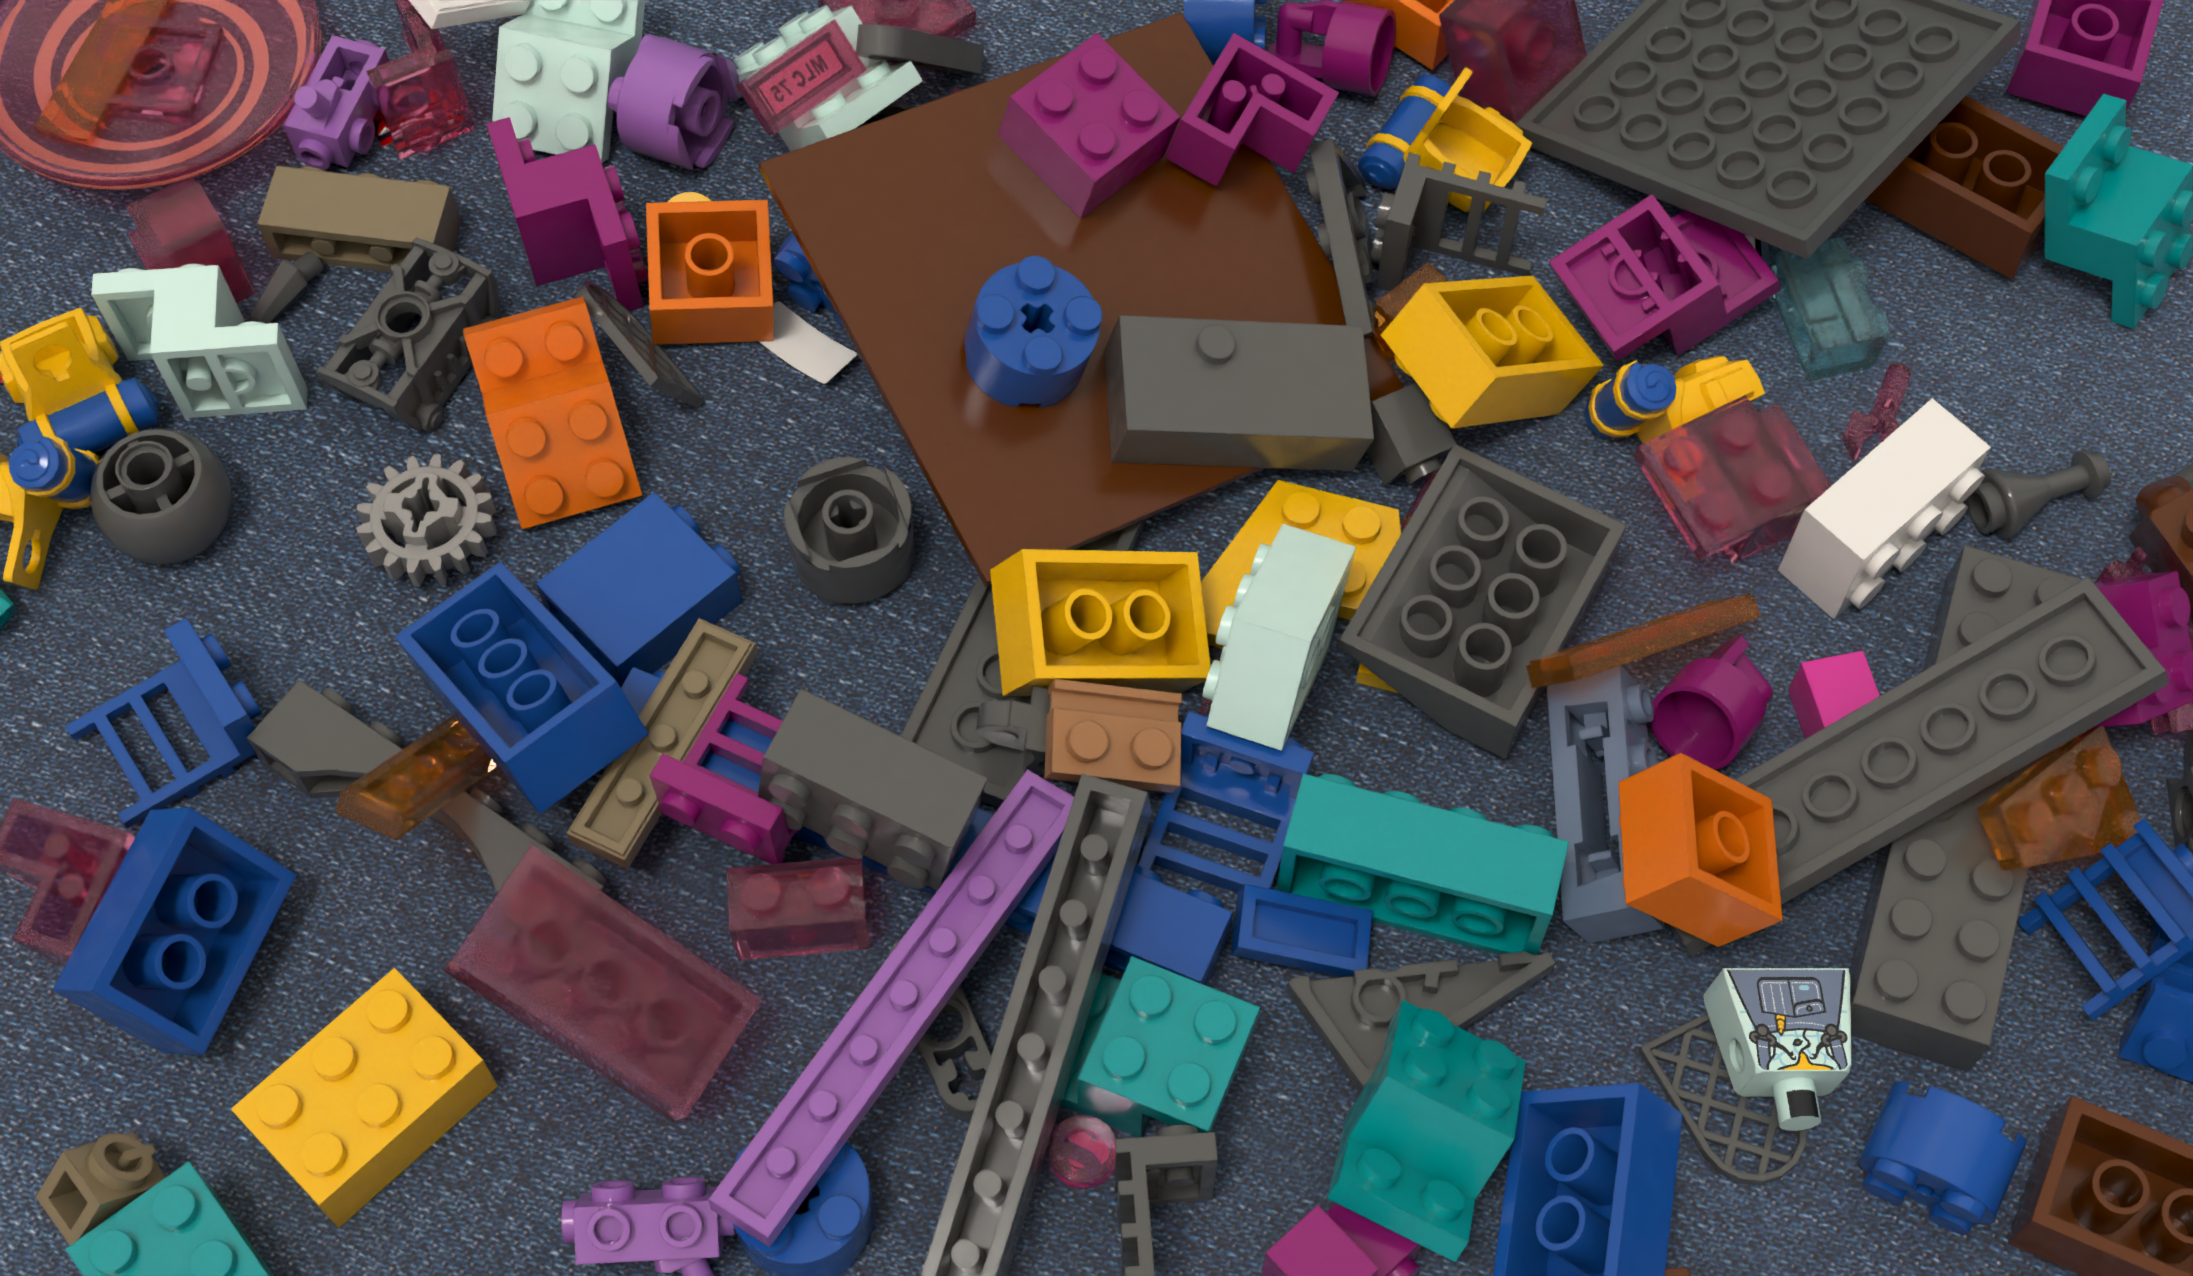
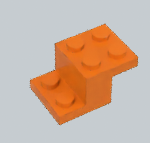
[463,296,642,529]

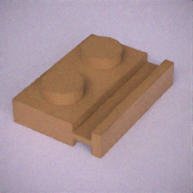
[1044,679,1182,793]

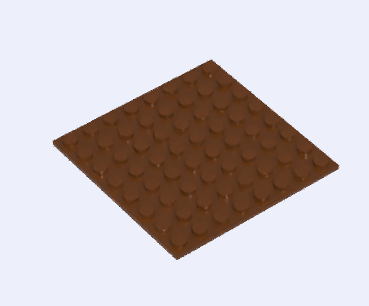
[758,13,1404,587]

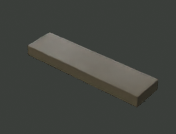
[566,618,758,869]

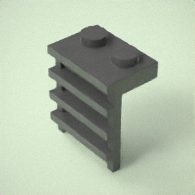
[1371,152,1548,294]
[1114,1125,1218,1276]

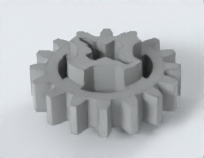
[356,454,497,587]

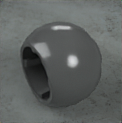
[90,428,233,565]

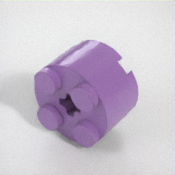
[608,34,739,169]

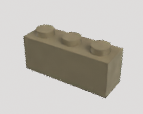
[257,166,462,272]

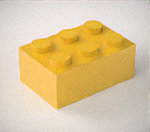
[1381,276,1604,429]
[990,549,1211,696]
[231,968,498,1229]

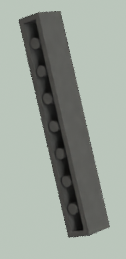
[921,774,1152,1276]

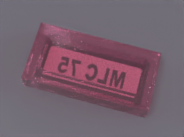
[736,19,866,136]

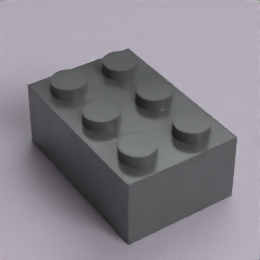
[758,688,988,891]

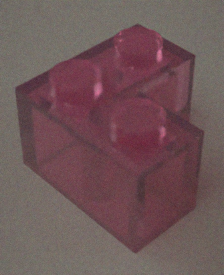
[126,176,255,303]
[0,798,135,967]

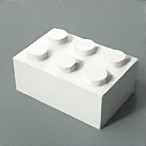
[1778,398,1991,619]

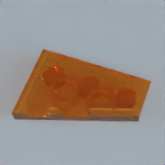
[1977,727,2141,870]

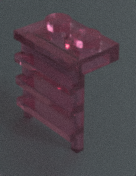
[366,0,476,160]

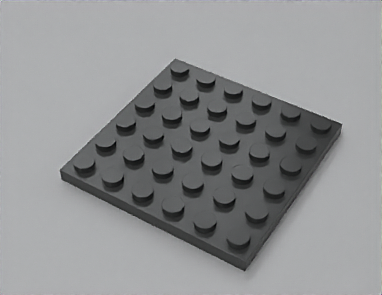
[1515,0,2021,259]

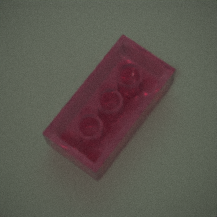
[443,845,762,1122]

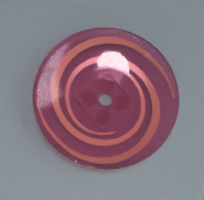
[0,0,322,190]

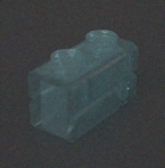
[1771,237,1889,381]

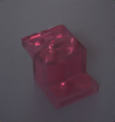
[1633,395,1832,563]

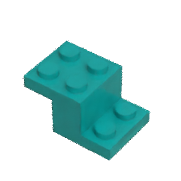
[2045,94,2193,329]
[1060,956,1260,1137]
[1327,1000,1526,1262]

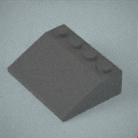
[1338,444,1627,759]

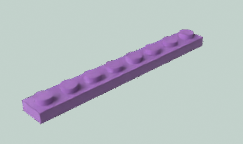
[708,769,1074,1247]

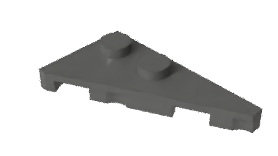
[1306,139,1376,339]
[1286,952,1556,1093]

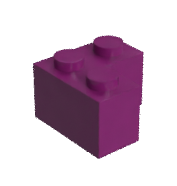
[1164,33,1339,187]
[2094,571,2193,727]
[1261,1203,1421,1276]

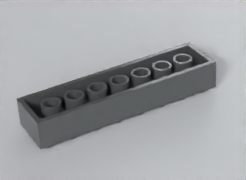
[1849,545,2083,1073]

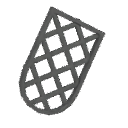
[576,280,706,409]
[1638,1013,1806,1185]

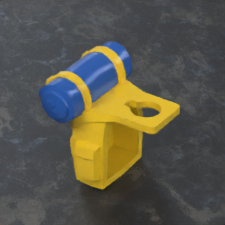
[1358,67,1532,212]
[0,307,160,453]
[1584,355,1766,506]
[0,435,100,590]

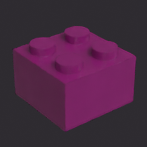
[2005,0,2164,116]
[998,33,1181,219]

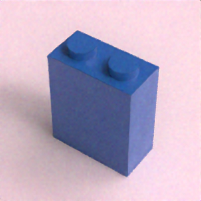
[536,492,743,687]

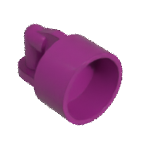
[1267,0,1396,97]
[1650,633,1773,770]

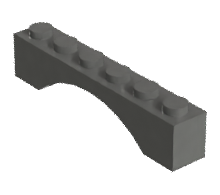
[247,679,614,972]

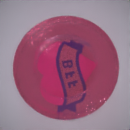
[1048,1115,1116,1189]

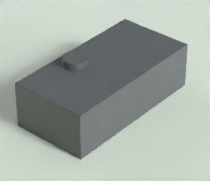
[1104,315,1374,471]

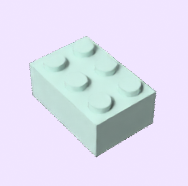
[1202,523,1356,751]

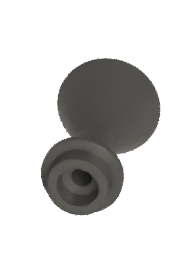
[1965,450,2111,540]

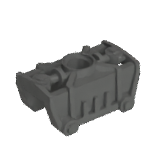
[316,237,501,433]

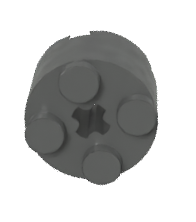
[784,457,915,606]

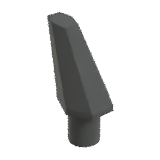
[248,252,323,324]

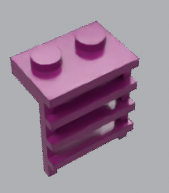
[649,673,803,865]

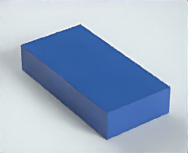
[1231,884,1373,978]

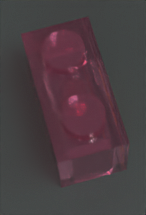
[727,858,871,960]

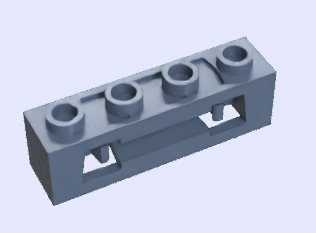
[1546,663,1665,944]

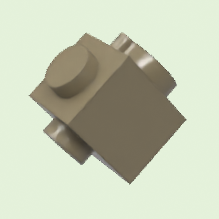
[36,1131,166,1246]

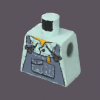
[1703,968,1851,1131]

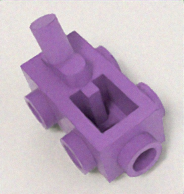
[283,35,398,170]
[561,1177,736,1276]

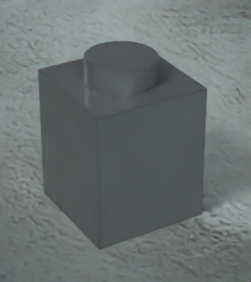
[1366,383,1457,486]

